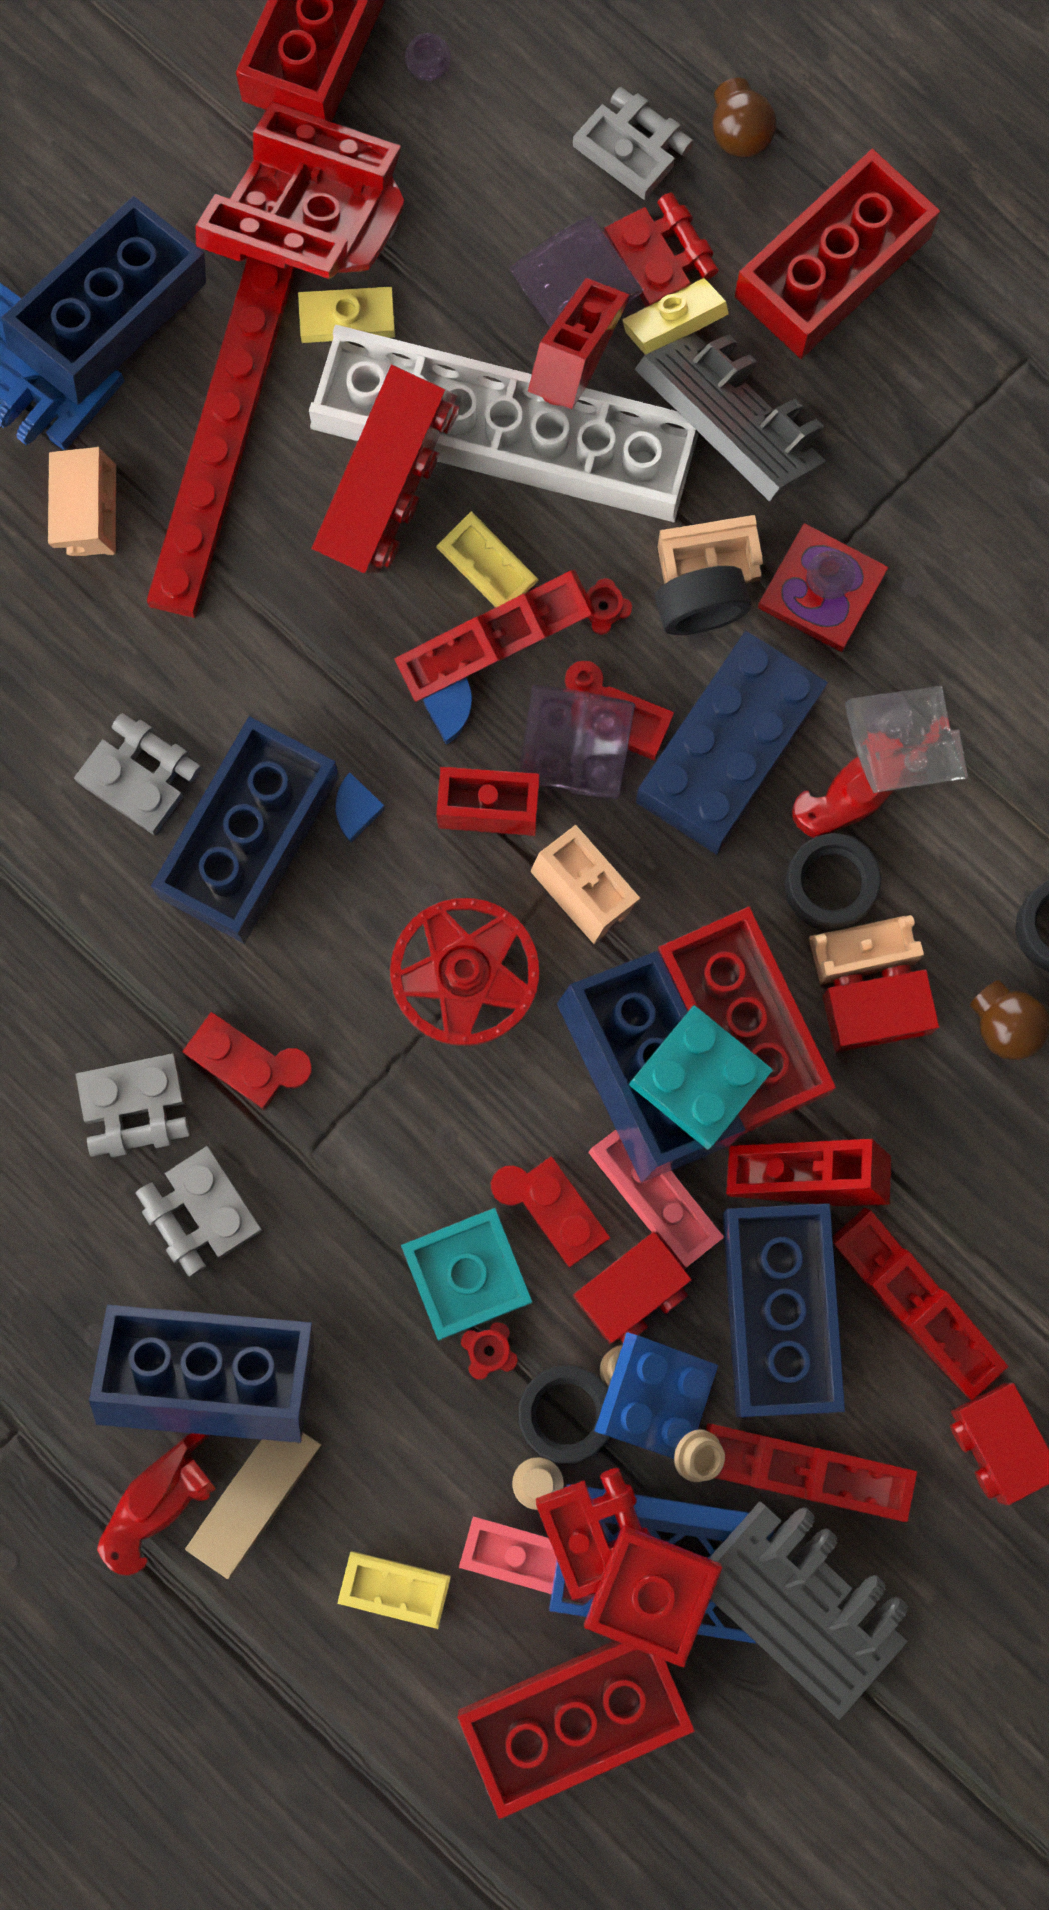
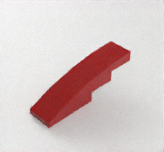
[394,569,596,702]
[832,1207,1009,1400]
[705,1423,917,1522]

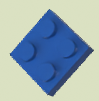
[595,1332,718,1459]

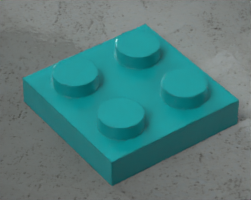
[628,1005,773,1150]
[401,1208,532,1341]

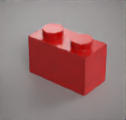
[436,767,539,836]
[823,965,939,1053]
[573,1231,692,1344]
[950,1383,1049,1505]

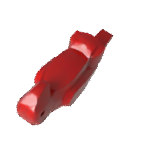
[792,717,946,838]
[97,1433,216,1576]

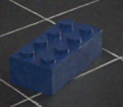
[1,195,206,405]
[636,630,828,855]
[151,716,340,944]
[557,951,746,1183]
[723,1204,845,1417]
[89,1305,314,1443]

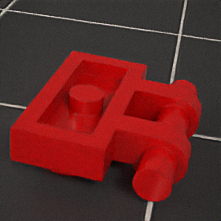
[604,193,719,307]
[536,1468,650,1601]

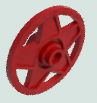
[390,898,539,1046]

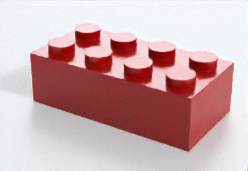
[236,0,385,122]
[734,149,940,359]
[311,364,460,574]
[657,907,836,1136]
[457,1640,695,1819]

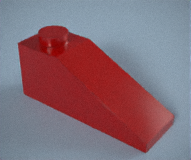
[527,278,630,409]
[726,1139,891,1206]

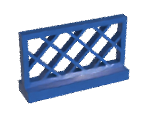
[549,1483,774,1644]

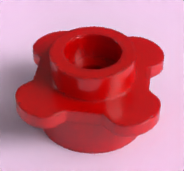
[587,578,632,635]
[461,1322,517,1380]

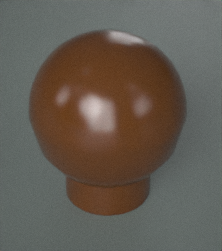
[712,77,777,157]
[970,979,1049,1060]

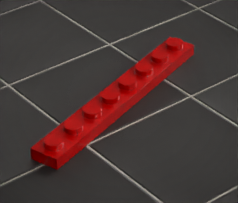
[147,257,295,618]

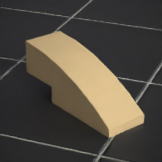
[185,1432,321,1579]

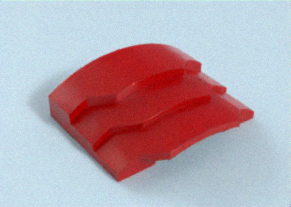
[195,102,404,279]

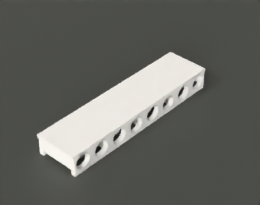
[309,324,698,522]

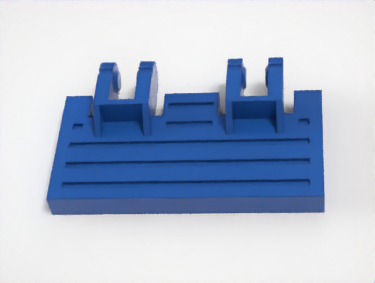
[0,283,125,451]

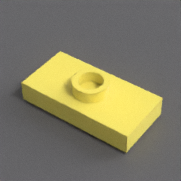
[622,278,729,355]
[298,287,395,343]
[436,511,539,607]
[337,1551,451,1629]

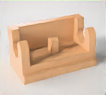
[48,447,116,556]
[657,515,763,584]
[530,825,640,944]
[809,915,924,985]

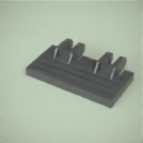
[635,333,826,501]
[709,1501,908,1720]

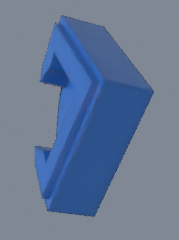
[423,678,472,745]
[336,773,385,843]

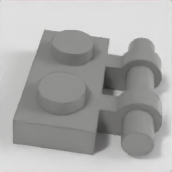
[573,87,694,200]
[74,713,202,836]
[76,1053,190,1157]
[136,1146,263,1277]

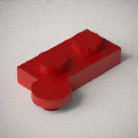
[565,660,674,761]
[182,1012,312,1111]
[491,1156,610,1268]

